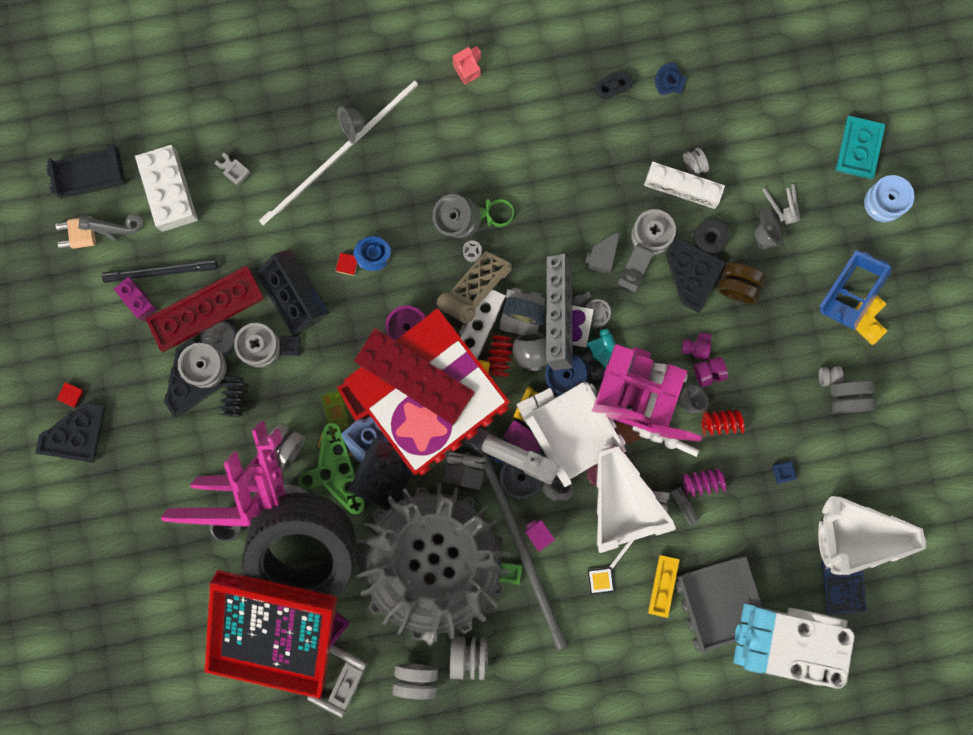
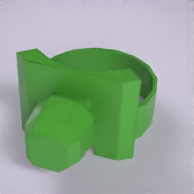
[479,199,514,227]

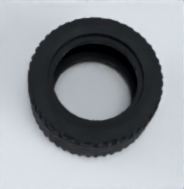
[242,492,356,597]

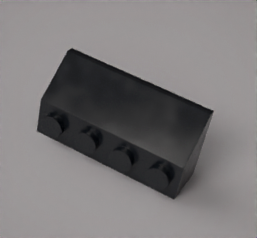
[256,249,329,336]

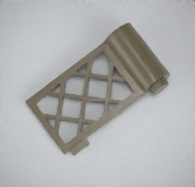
[437,251,512,324]

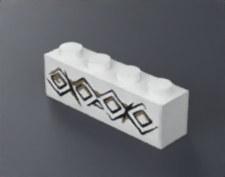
[644,162,725,209]

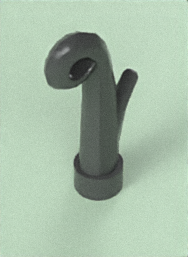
[78,214,143,241]

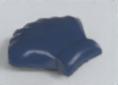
[654,62,687,95]

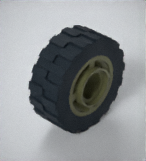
[503,297,546,325]

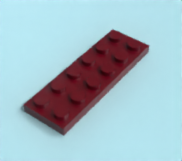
[145,266,264,353]
[354,328,476,426]

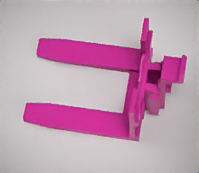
[592,344,702,441]
[161,421,286,526]

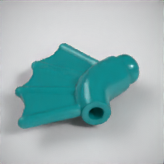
[586,329,616,369]

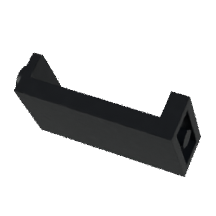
[46,144,126,199]

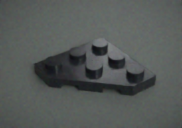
[665,237,726,313]
[164,338,223,418]
[35,403,106,463]

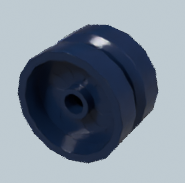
[545,354,592,395]

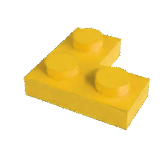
[854,295,887,345]

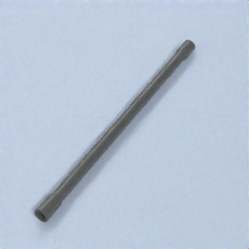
[477,451,568,650]

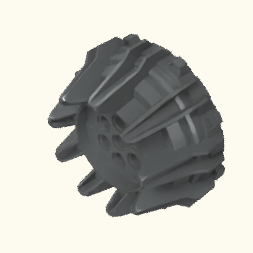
[355,484,510,642]

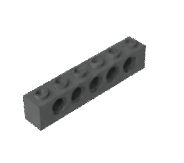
[546,254,572,370]

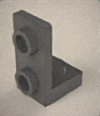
[618,244,654,292]

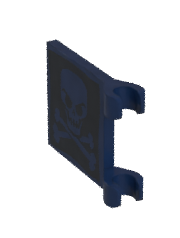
[821,561,867,614]

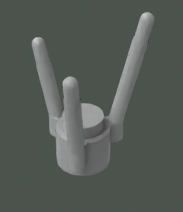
[762,184,800,225]

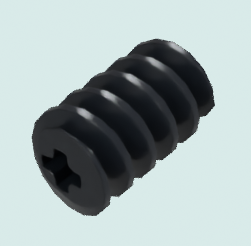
[218,376,248,417]

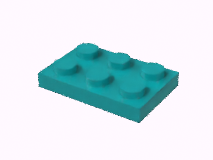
[835,116,885,179]

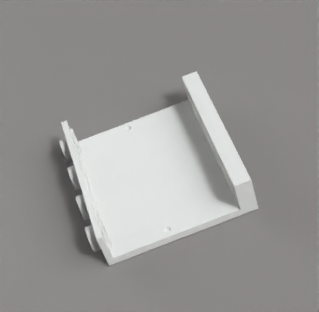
[524,381,626,487]

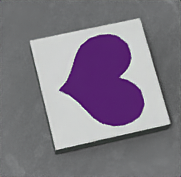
[572,305,596,348]

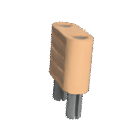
[56,216,96,249]

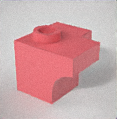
[453,46,481,85]

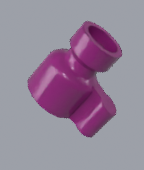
[681,332,712,360]

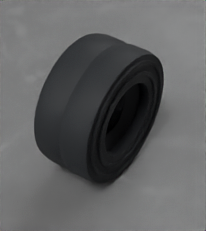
[693,219,729,255]

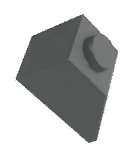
[585,233,619,274]

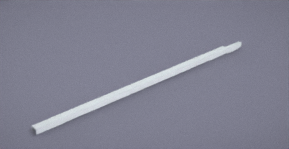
[259,81,418,226]

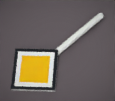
[587,540,634,595]

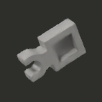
[215,153,250,187]

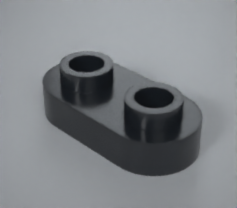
[596,72,632,99]

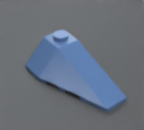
[341,417,392,463]

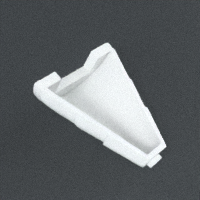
[597,444,676,553]
[818,496,926,575]

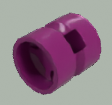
[693,356,728,387]

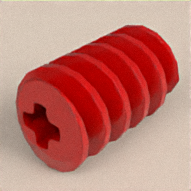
[487,335,513,377]
[701,409,744,436]

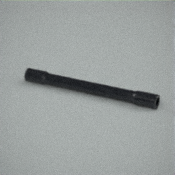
[102,259,218,283]

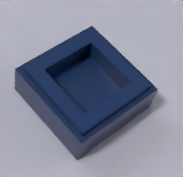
[772,461,797,484]

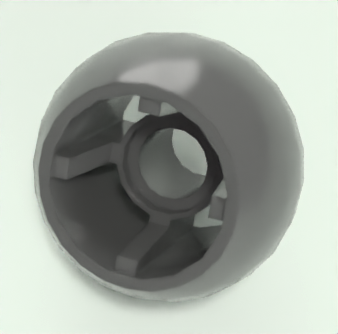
[512,332,548,371]

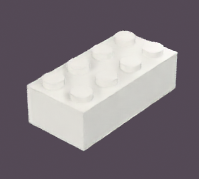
[135,145,198,232]

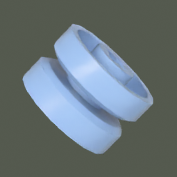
[864,175,914,222]

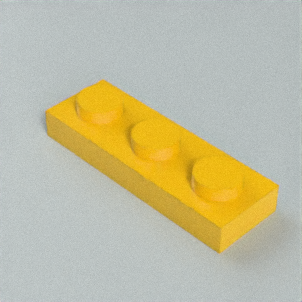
[648,555,679,618]

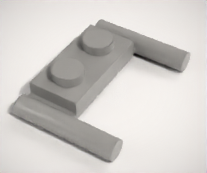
[307,645,368,718]

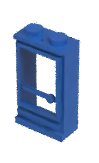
[820,250,891,330]

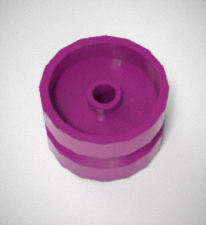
[385,306,425,340]

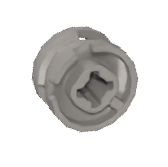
[683,147,709,176]
[585,299,611,328]

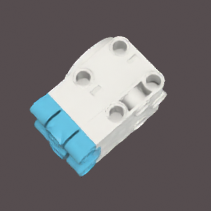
[733,603,854,688]

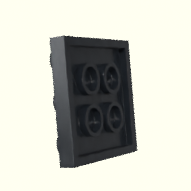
[348,437,412,510]

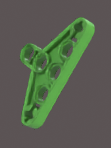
[298,423,366,514]

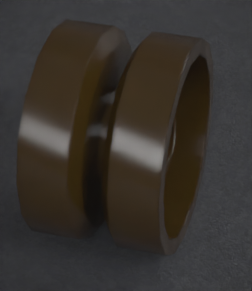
[717,263,766,304]

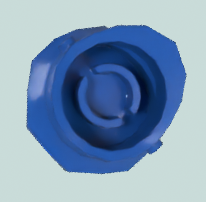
[353,236,391,271]

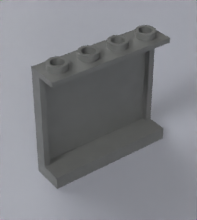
[675,556,763,655]

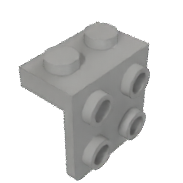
[500,288,545,335]

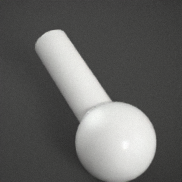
[664,439,700,457]

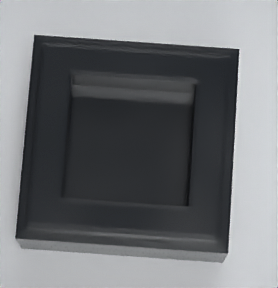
[280,336,301,356]

